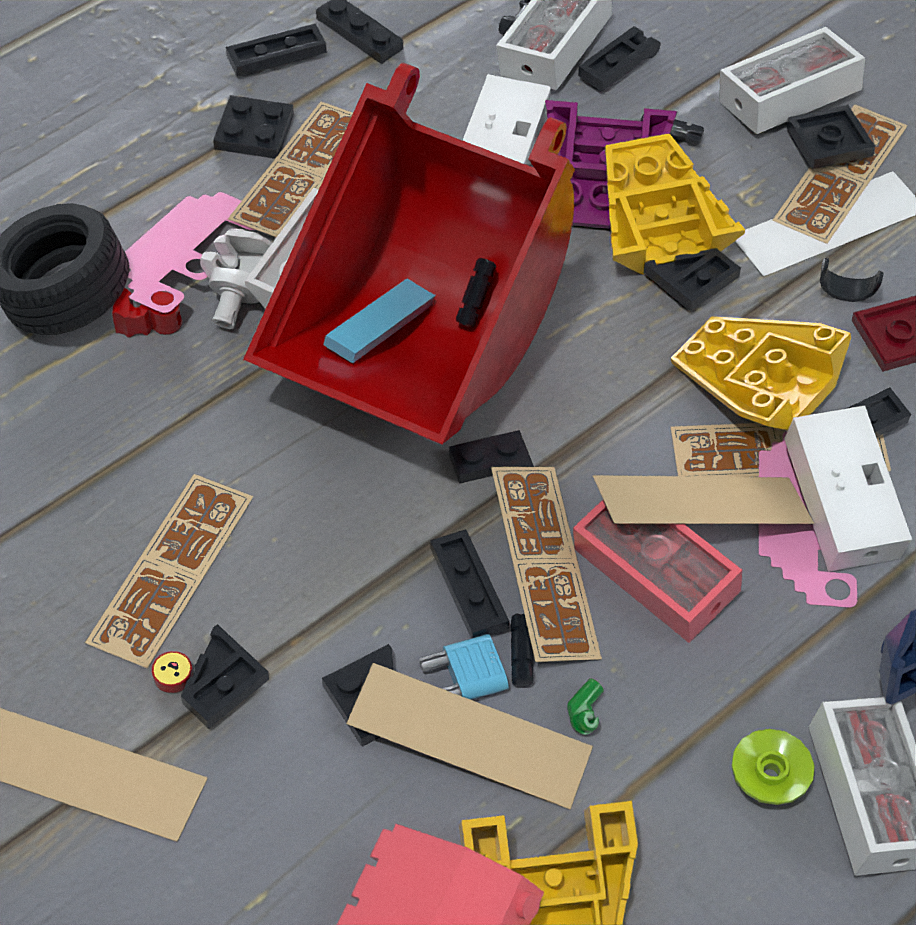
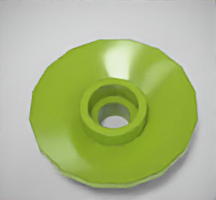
[731,729,815,805]

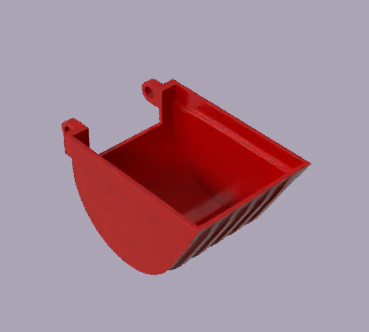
[243,62,575,444]

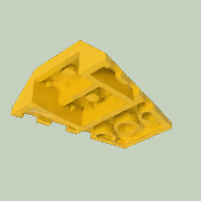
[605,133,745,275]

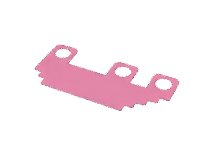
[125,192,255,313]
[759,432,857,608]

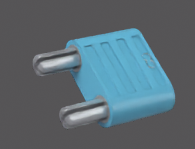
[419,634,509,700]

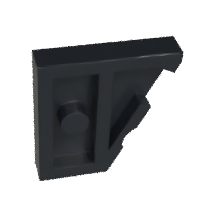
[644,248,741,311]

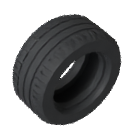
[0,203,129,335]

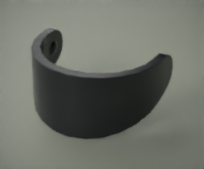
[820,258,884,302]

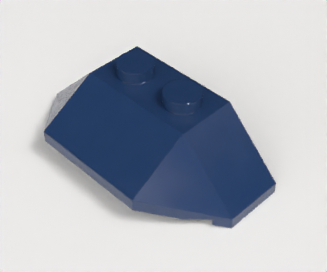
[879,609,916,705]

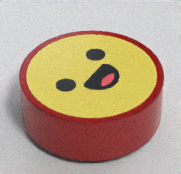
[152,651,193,693]

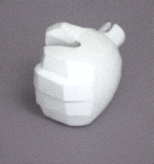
[200,229,272,329]

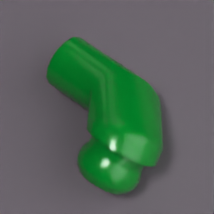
[567,678,604,735]

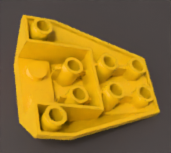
[671,316,851,430]

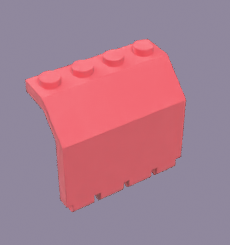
[337,824,544,925]

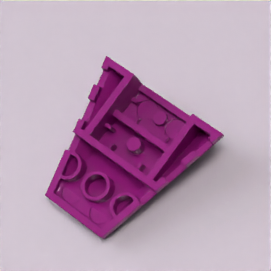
[545,100,677,229]

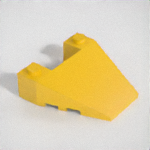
[459,801,638,925]

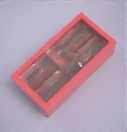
[573,500,742,643]

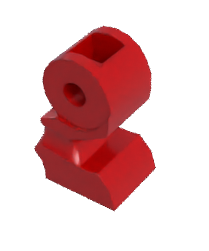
[112,288,182,338]

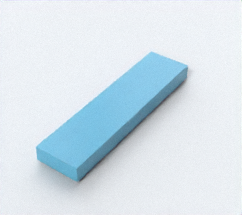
[324,279,435,363]

